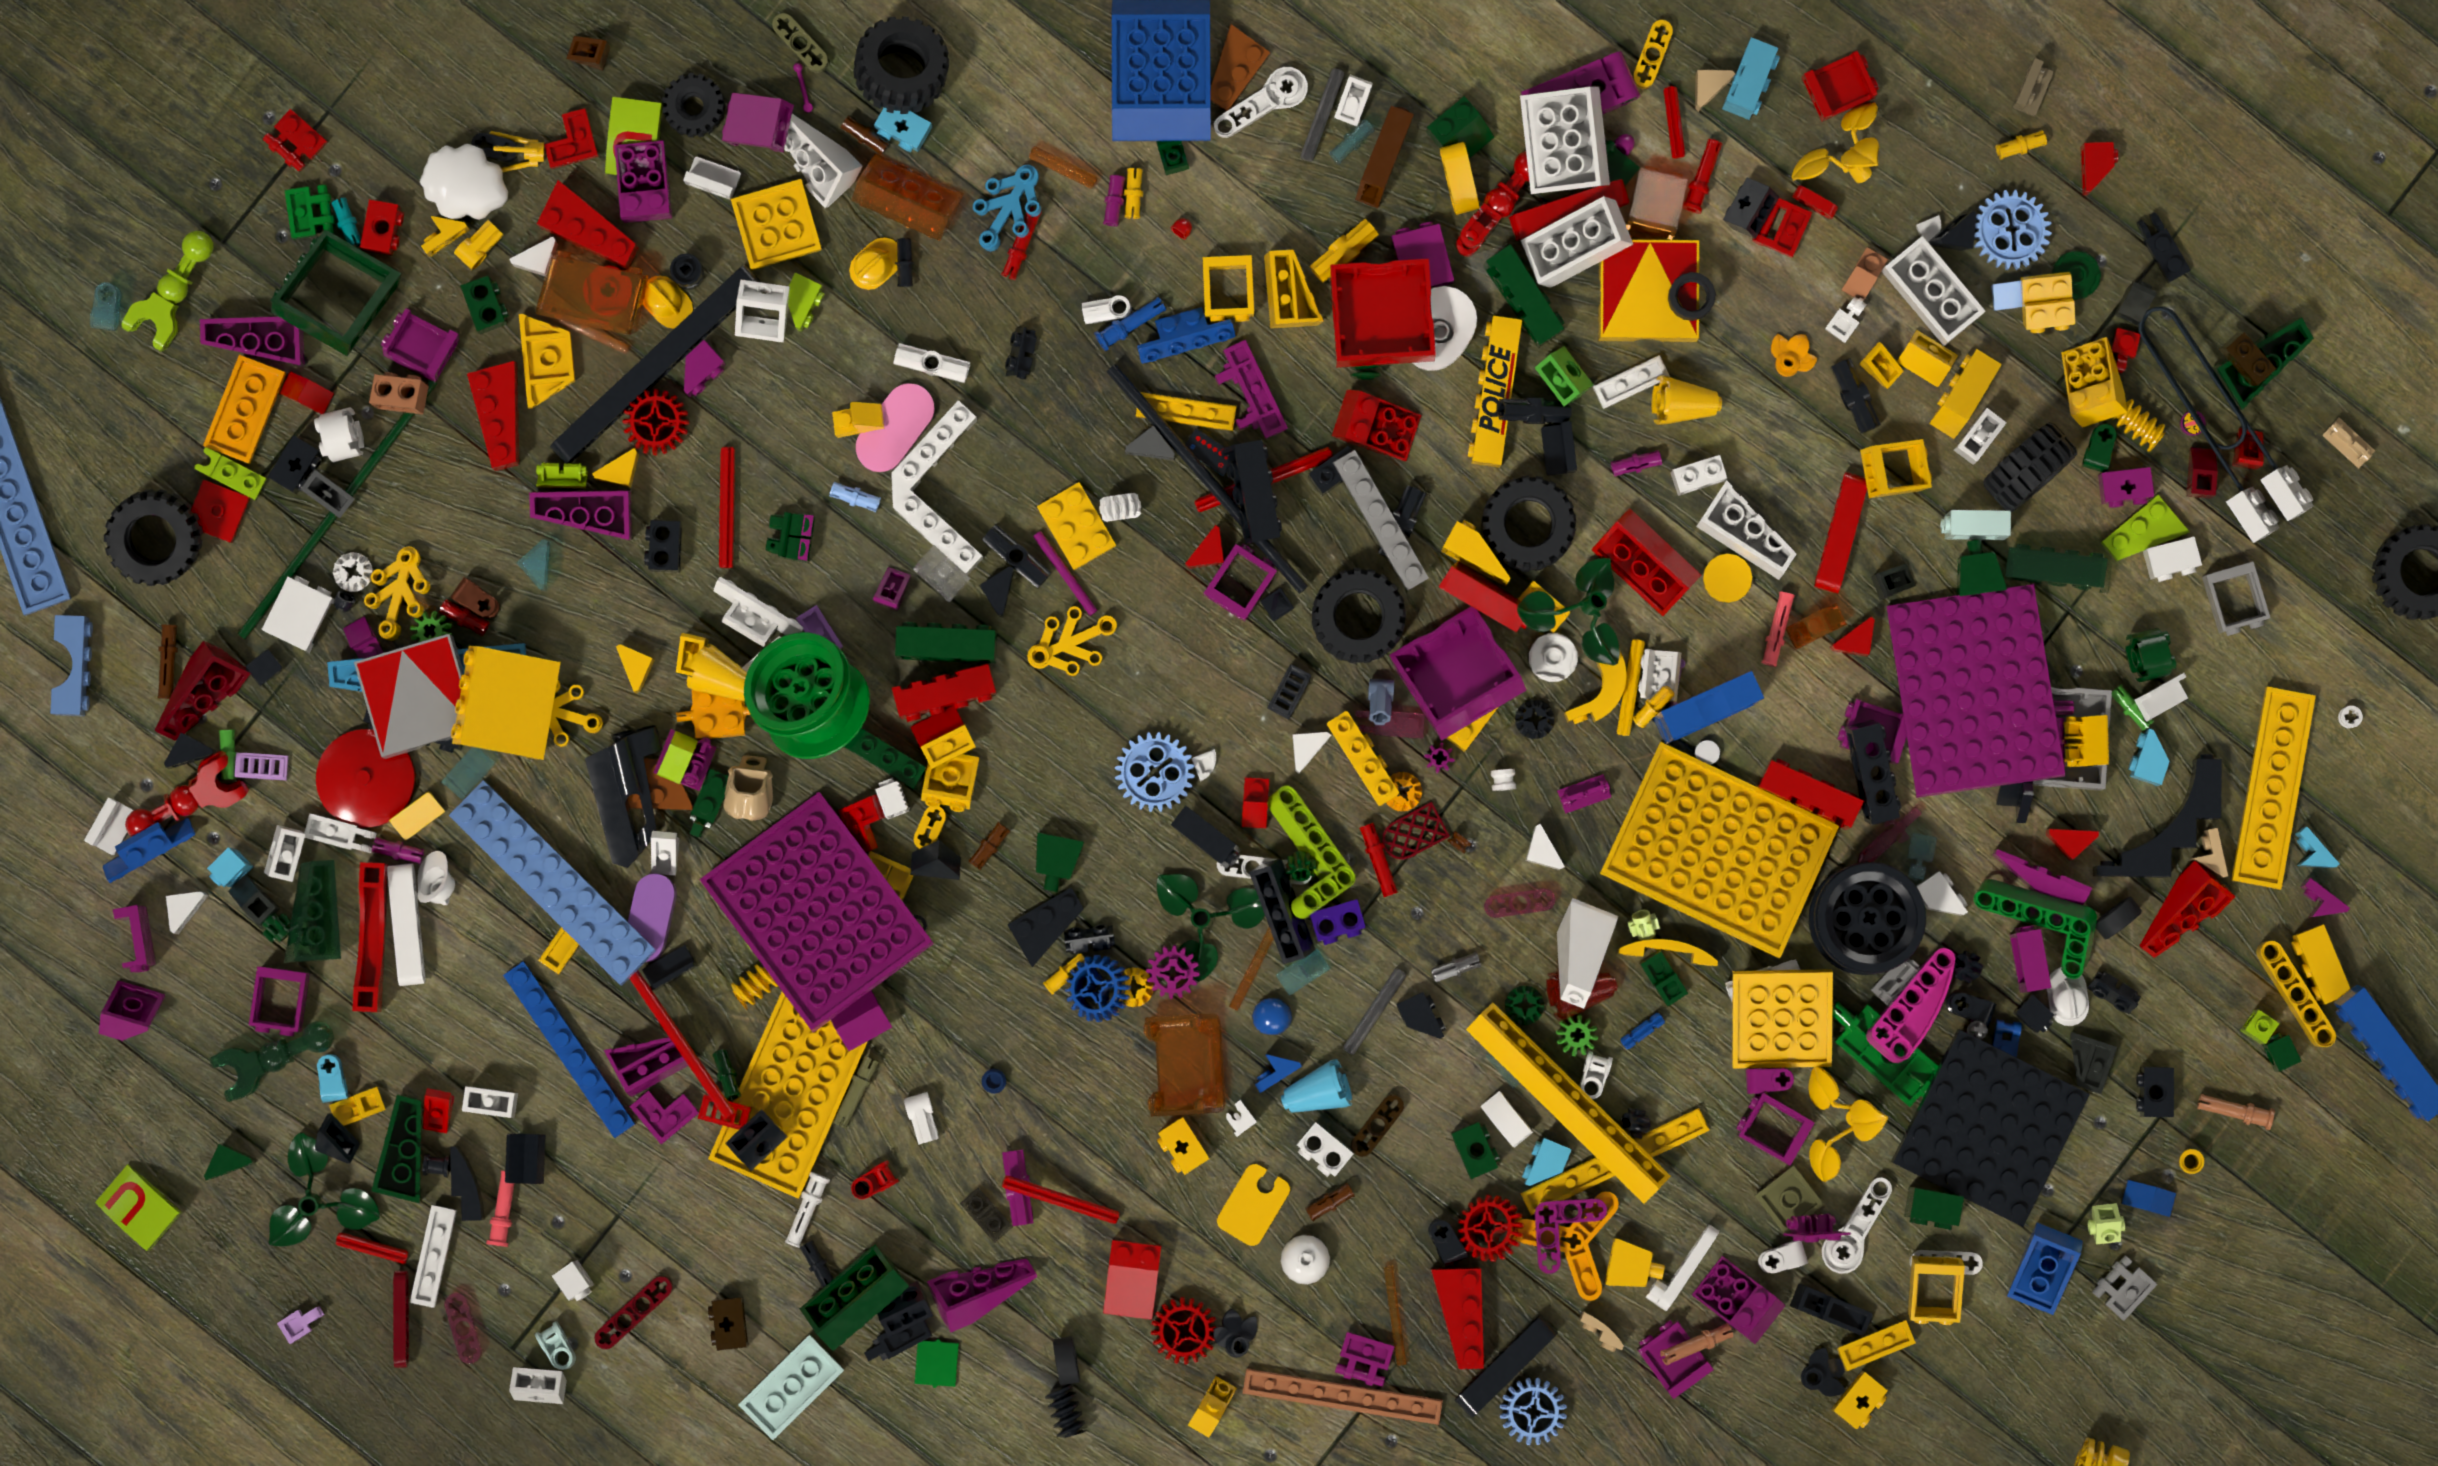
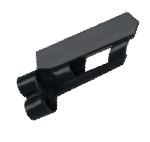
[585,725,662,868]

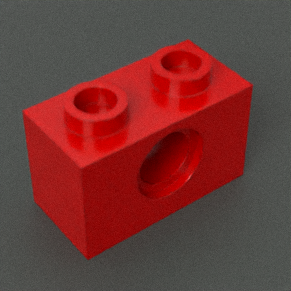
[360,199,404,256]

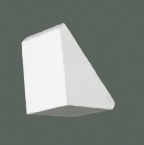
[510,237,558,277]
[1293,732,1331,774]
[1525,824,1565,870]
[166,892,209,935]

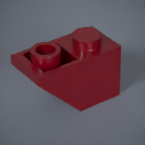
[2186,447,2218,499]

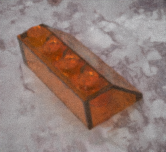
[851,153,964,241]

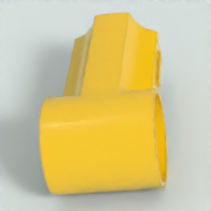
[454,220,504,270]

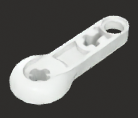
[1214,67,1308,138]
[1822,1178,1892,1274]

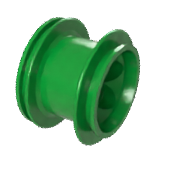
[744,632,870,759]

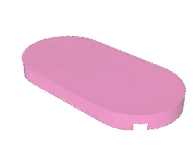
[856,384,934,472]

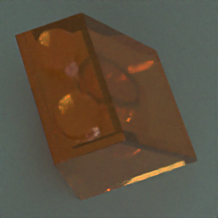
[1626,166,1688,240]

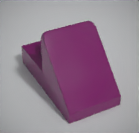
[343,616,385,659]
[2300,878,2350,917]

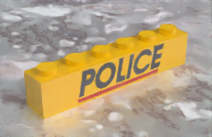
[1467,316,1522,468]

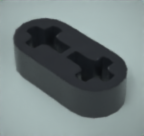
[471,133,518,162]

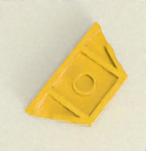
[519,314,576,409]

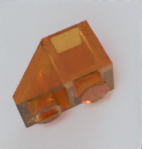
[1786,603,1847,650]

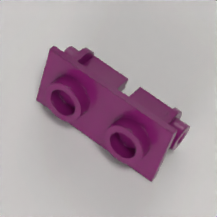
[1557,774,1611,814]

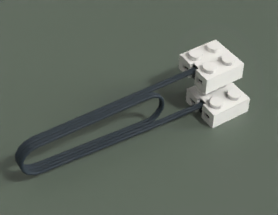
[2139,307,2314,543]

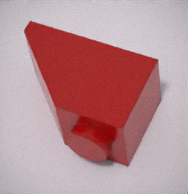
[2080,142,2118,195]

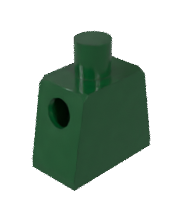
[1957,539,2007,597]
[1036,833,1084,892]

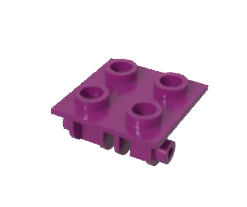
[653,729,717,791]
[1784,1213,1851,1242]

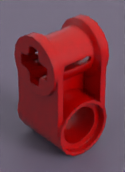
[851,1160,900,1200]

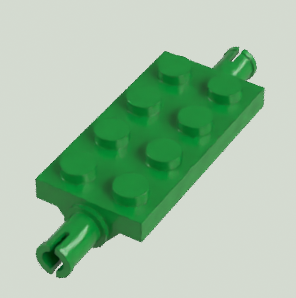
[1832,1001,1939,1107]

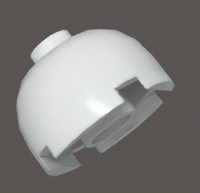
[1281,1235,1330,1285]

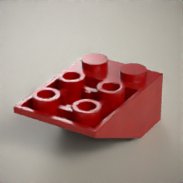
[1332,390,1421,461]

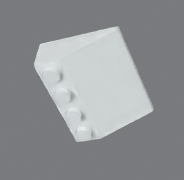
[1520,87,1610,194]

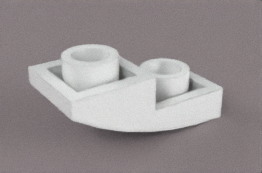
[1480,1091,1533,1148]

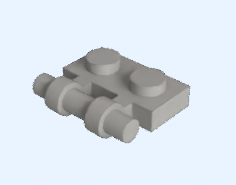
[2092,1256,2157,1321]

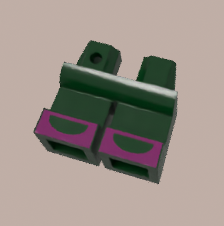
[765,512,815,564]

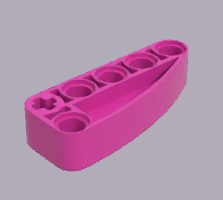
[1866,948,1955,1063]

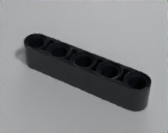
[1454,1315,1558,1418]

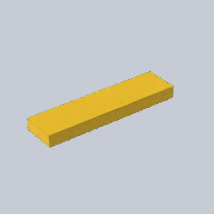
[1136,392,1236,431]

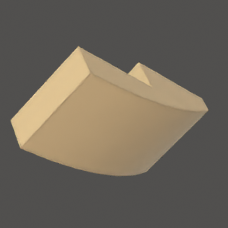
[1579,1311,1624,1352]

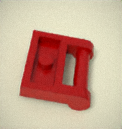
[1752,198,1812,258]

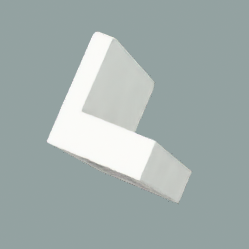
[683,157,741,200]
[2134,673,2188,722]
[84,798,134,855]

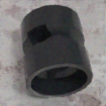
[670,253,705,290]

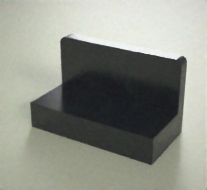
[1541,421,1577,476]
[1996,781,2033,823]
[642,945,698,991]
[505,1133,546,1184]

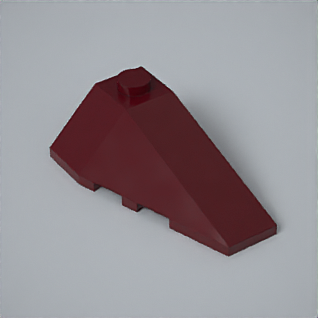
[155,640,250,741]

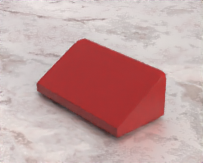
[910,705,964,748]

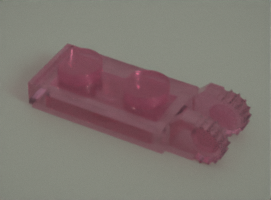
[1355,711,1425,739]

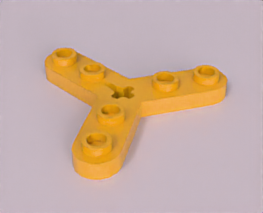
[1516,1191,1619,1301]

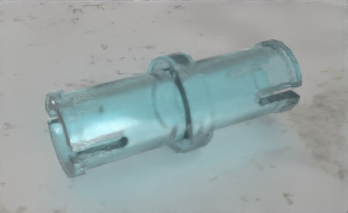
[1329,119,1375,164]

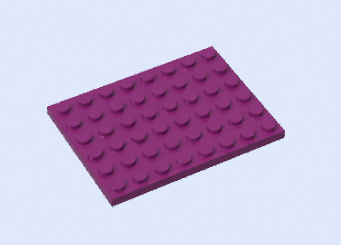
[1886,584,2065,798]
[699,792,934,1033]

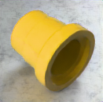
[2179,1149,2204,1174]

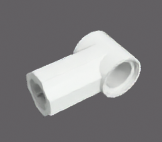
[1082,295,1132,324]
[904,1092,939,1145]

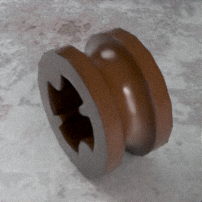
[1447,831,1472,854]

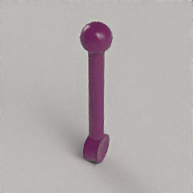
[793,63,813,113]

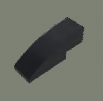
[450,1146,485,1221]
[1790,1283,1873,1337]

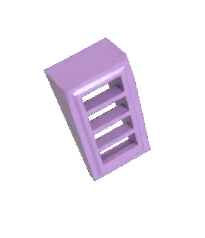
[235,752,289,781]

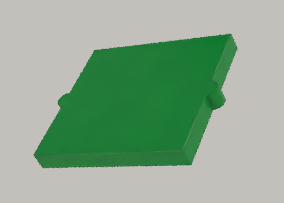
[914,1339,959,1388]

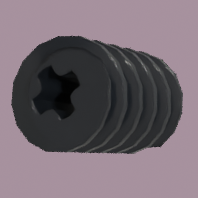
[1045,1384,1088,1438]

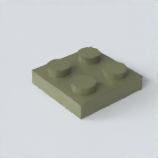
[1754,1165,1824,1234]

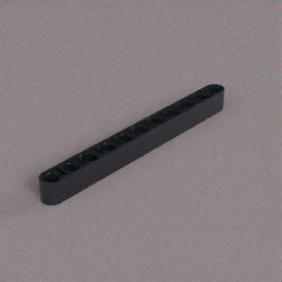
[550,265,762,464]

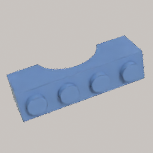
[50,615,93,716]

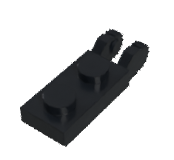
[2136,212,2191,283]

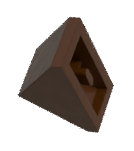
[566,36,610,71]

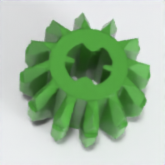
[410,611,452,643]
[1556,1014,1598,1056]

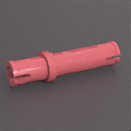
[1761,592,1795,667]

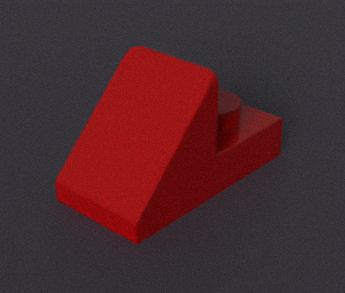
[1242,777,1269,829]
[423,1088,455,1134]

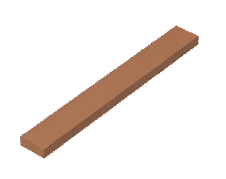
[1243,1368,1443,1425]

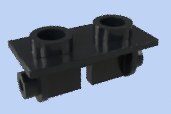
[1005,327,1037,380]
[1064,924,1115,954]
[2087,970,2141,1014]

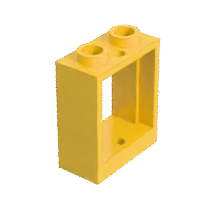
[1203,255,1254,323]
[1860,439,1932,498]
[1908,1256,1965,1325]

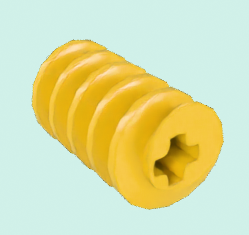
[2112,399,2166,452]
[731,964,778,1010]

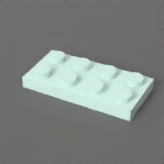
[739,1335,844,1440]

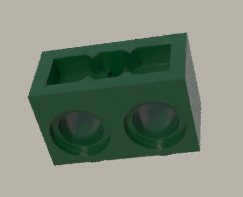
[460,276,509,335]

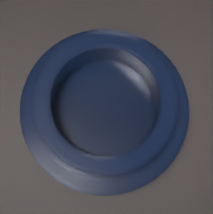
[981,1069,1006,1094]

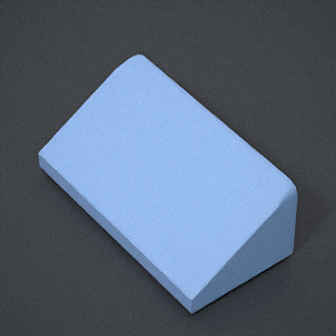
[1991,281,2022,311]

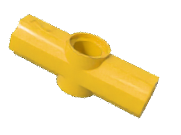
[1309,219,1379,283]

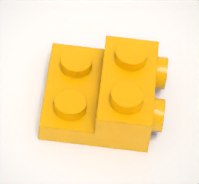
[2021,272,2075,333]
[921,754,979,812]

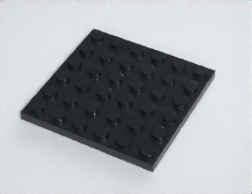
[1891,1029,2090,1227]

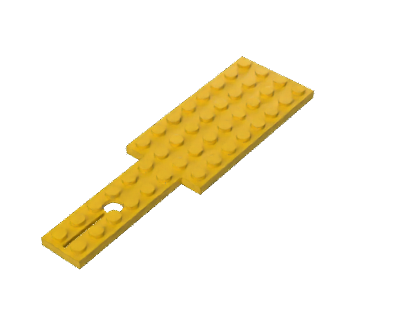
[708,851,914,1199]

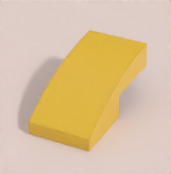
[329,1087,386,1126]

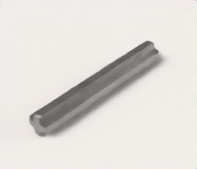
[1300,68,1344,162]
[1343,968,1406,1055]

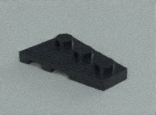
[1008,888,1084,968]

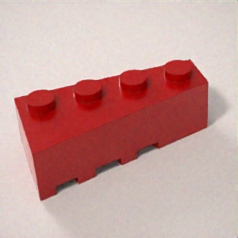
[1430,1268,1484,1369]

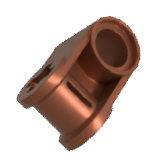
[451,577,499,618]

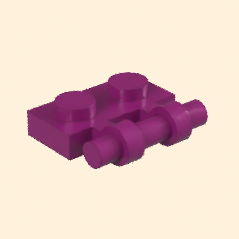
[1335,1332,1395,1386]

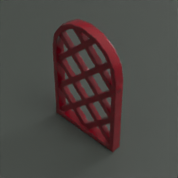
[1382,802,1450,860]

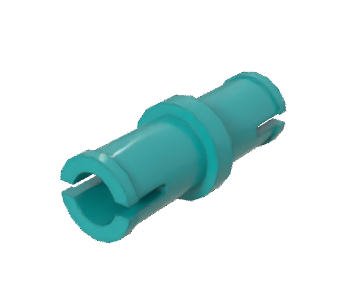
[331,198,361,247]

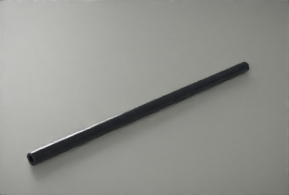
[1106,364,1308,594]

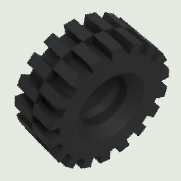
[662,73,725,138]

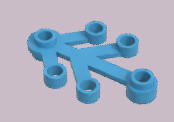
[973,165,1042,252]

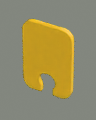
[1217,1164,1290,1246]

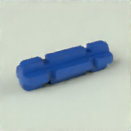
[1620,1013,1665,1050]

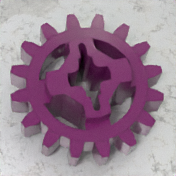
[1146,944,1200,999]

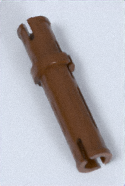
[157,624,178,699]

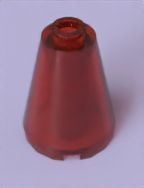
[1546,972,1617,1021]

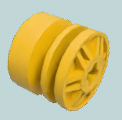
[2074,1437,2130,1466]

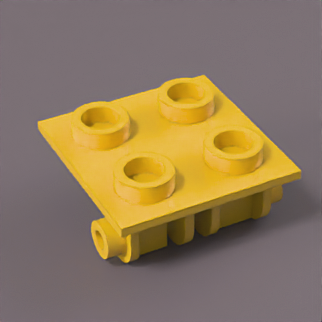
[2063,715,2109,767]

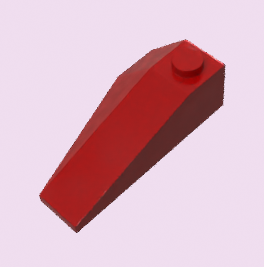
[2139,861,2236,958]

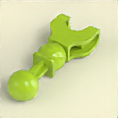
[121,231,214,352]

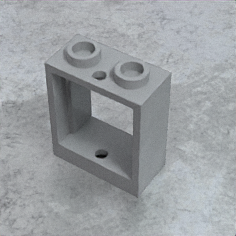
[2202,562,2270,636]

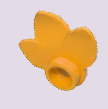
[1771,334,1817,377]

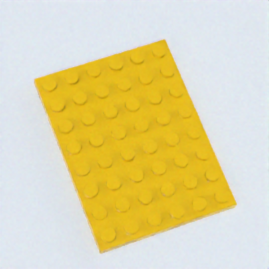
[1600,742,1839,958]

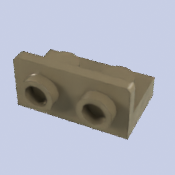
[2012,58,2053,116]

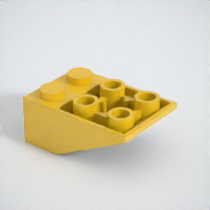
[2061,337,2128,428]

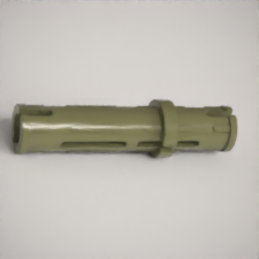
[833,1055,879,1129]

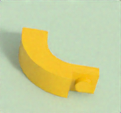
[1564,648,1627,724]

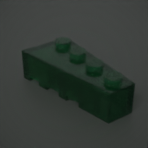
[2005,544,2112,594]
[284,860,341,963]

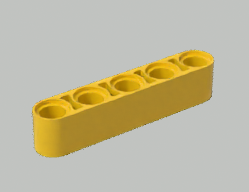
[2256,941,2336,1047]

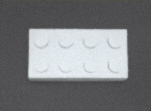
[1521,196,1633,288]
[1881,236,1985,346]

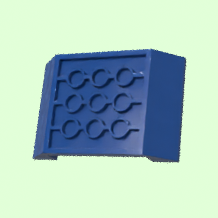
[1112,0,1211,141]

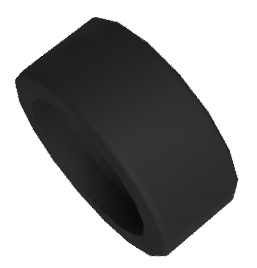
[1668,272,1716,321]
[2096,896,2142,940]
[1053,1336,1080,1385]

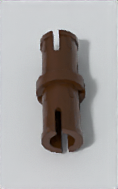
[840,115,890,155]
[968,822,1010,870]
[1305,1183,1355,1221]

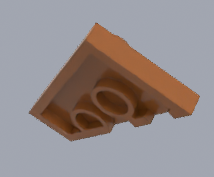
[1210,24,1271,111]

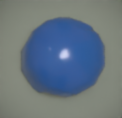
[1252,998,1292,1035]

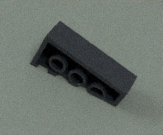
[1220,440,1282,544]

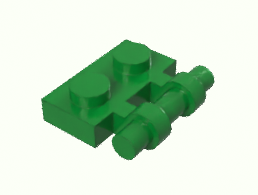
[284,185,335,240]

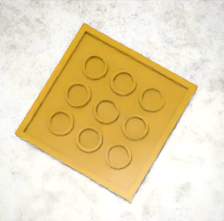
[1732,969,1833,1069]

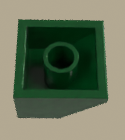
[1426,96,1495,159]

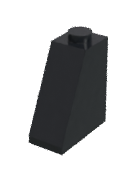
[1171,805,1241,869]

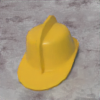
[849,237,897,290]
[640,275,693,329]

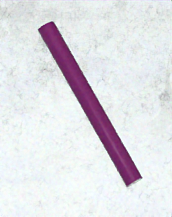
[1033,531,1098,616]

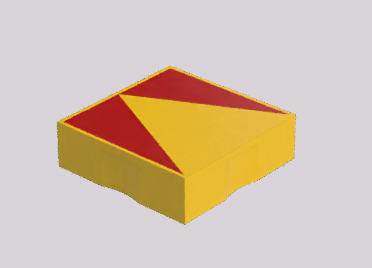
[1598,240,1699,342]

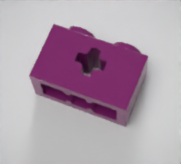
[2098,467,2154,508]

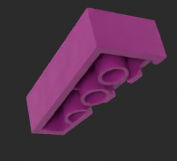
[200,317,305,365]
[529,490,632,540]

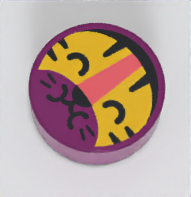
[2180,411,2206,436]

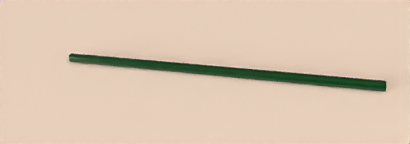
[237,379,437,639]

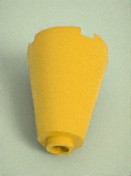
[1651,375,1722,425]
[687,643,747,702]

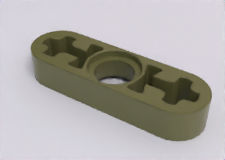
[772,13,828,73]

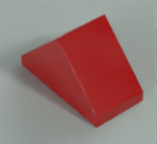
[279,372,334,414]
[2232,428,2264,470]
[1185,525,1224,569]
[1829,616,1875,657]
[2046,829,2099,861]

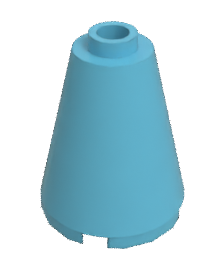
[1281,1059,1352,1113]

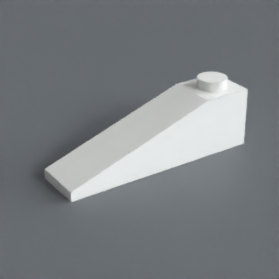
[784,114,862,208]

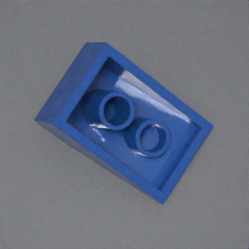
[2007,1223,2083,1315]

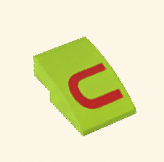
[605,97,663,175]
[95,1164,183,1251]

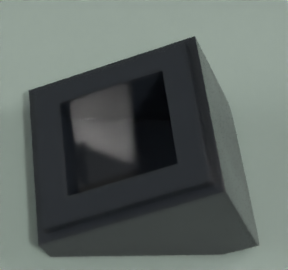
[245,649,282,686]

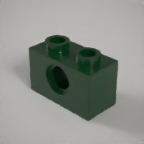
[1451,1122,1500,1179]

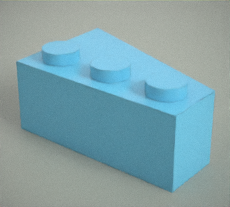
[1722,37,1780,120]

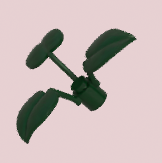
[1517,558,1620,666]
[1157,874,1265,983]
[269,1133,380,1247]

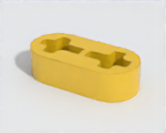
[914,807,946,849]

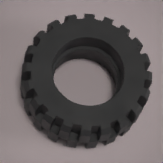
[853,16,949,114]
[1983,422,2077,512]
[1481,475,1576,572]
[104,489,203,586]
[2372,524,2438,620]
[1312,568,1406,664]

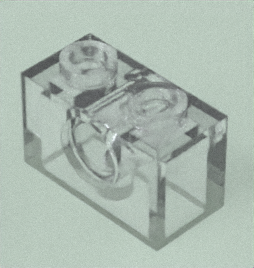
[913,545,971,602]

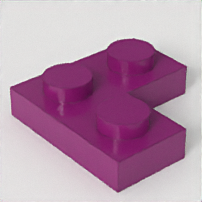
[629,1091,699,1145]

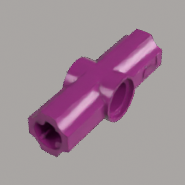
[1002,1150,1034,1226]

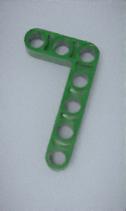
[1974,879,2097,979]

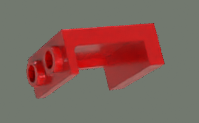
[1801,50,1879,122]

